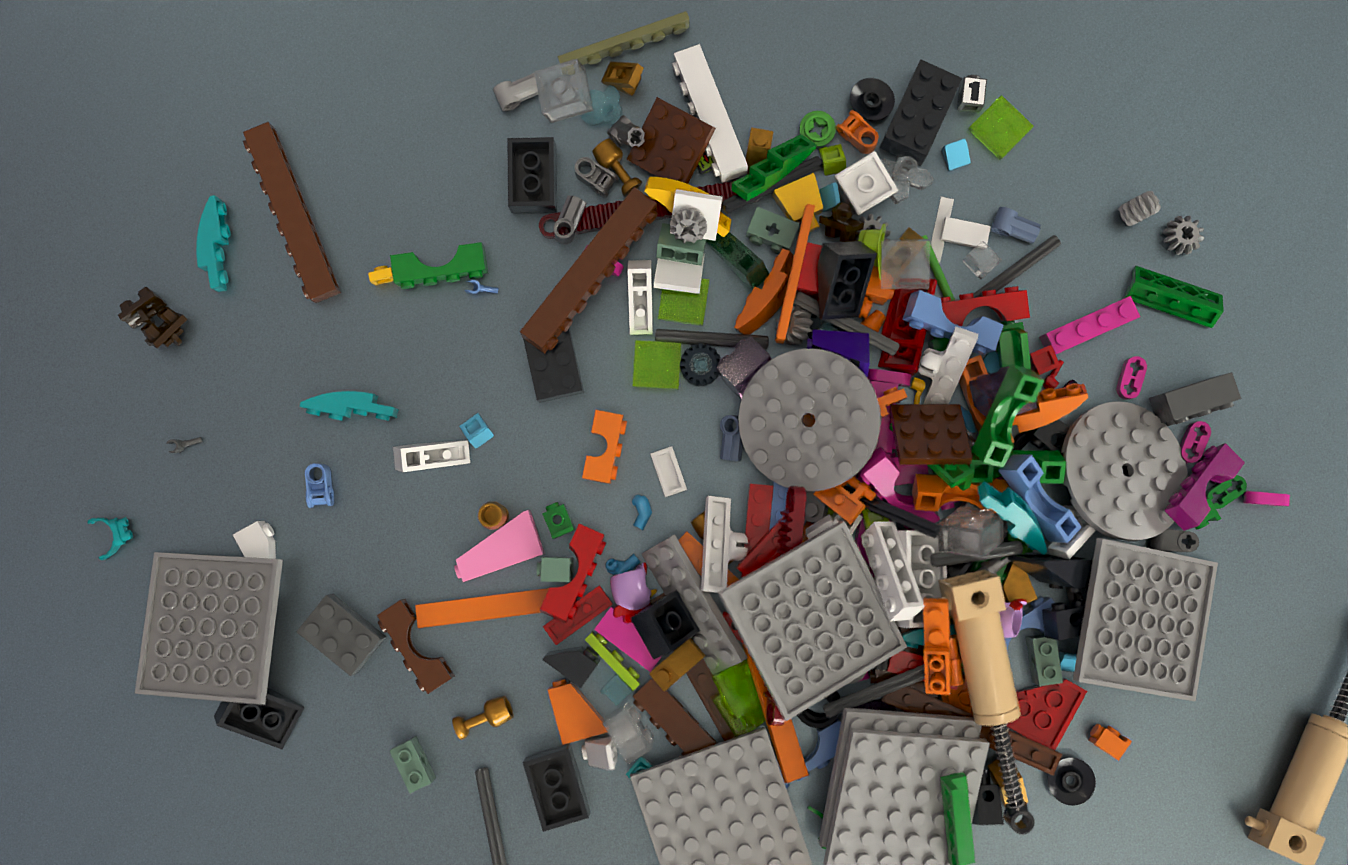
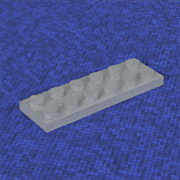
[642,534,748,674]

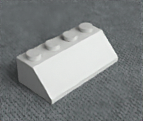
[895,530,947,628]

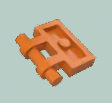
[813,476,876,525]

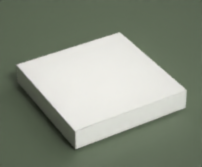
[834,151,899,216]
[670,189,722,241]
[654,254,705,294]

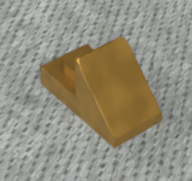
[601,61,644,96]
[745,127,774,175]

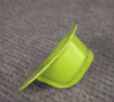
[858,224,886,280]

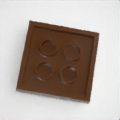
[626,97,716,184]
[889,404,973,465]

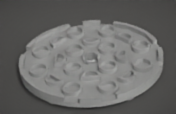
[739,349,881,491]
[1061,402,1188,541]

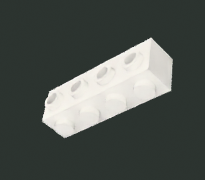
[861,521,925,621]

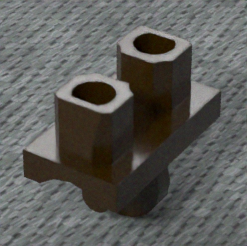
[819,202,864,242]
[118,287,167,329]
[141,307,188,349]

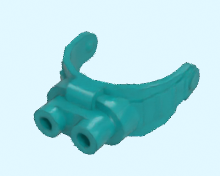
[87,517,133,560]

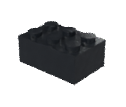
[507,137,557,213]
[523,328,584,403]
[523,744,591,832]

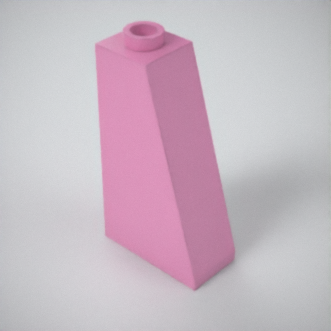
[454,510,545,582]

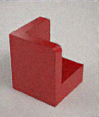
[1030,345,1061,375]

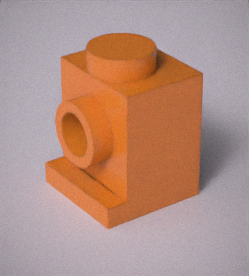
[1089,724,1132,761]

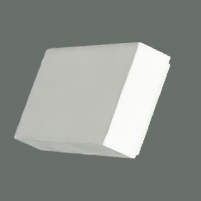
[940,217,991,250]
[651,446,687,497]

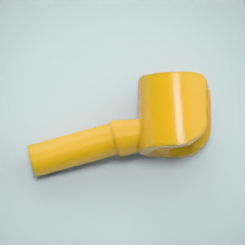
[910,377,926,404]

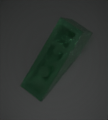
[706,232,769,290]

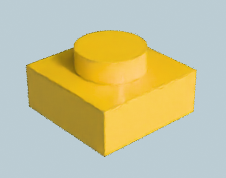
[368,266,393,286]

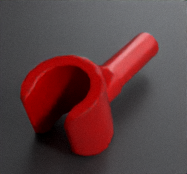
[1043,360,1064,389]

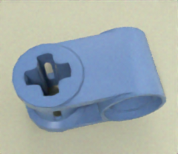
[305,463,334,508]

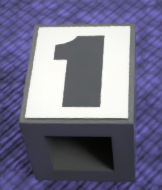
[957,75,987,113]

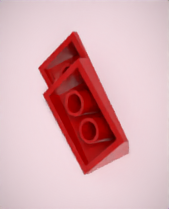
[878,278,937,377]

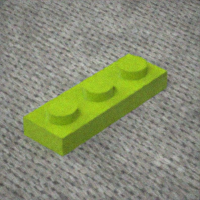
[585,631,641,691]

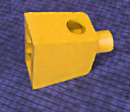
[772,173,823,232]

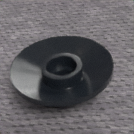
[850,78,895,121]
[1047,757,1096,806]

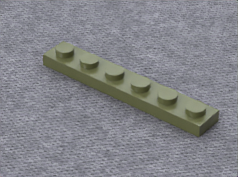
[558,11,690,72]

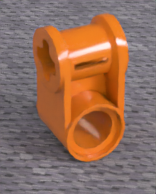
[835,110,879,154]

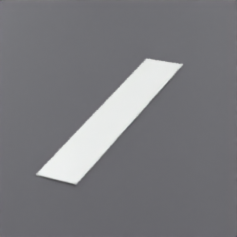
[931,197,954,263]

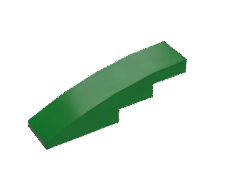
[731,134,817,201]

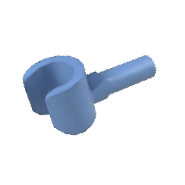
[465,280,498,294]

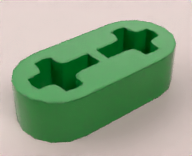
[1206,475,1247,509]

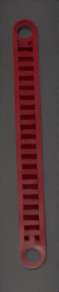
[539,180,761,239]
[763,486,806,726]

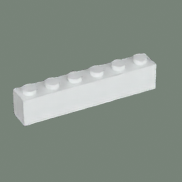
[672,44,748,183]

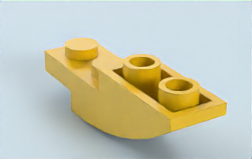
[644,177,731,237]

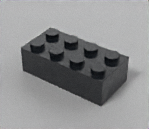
[879,59,962,166]

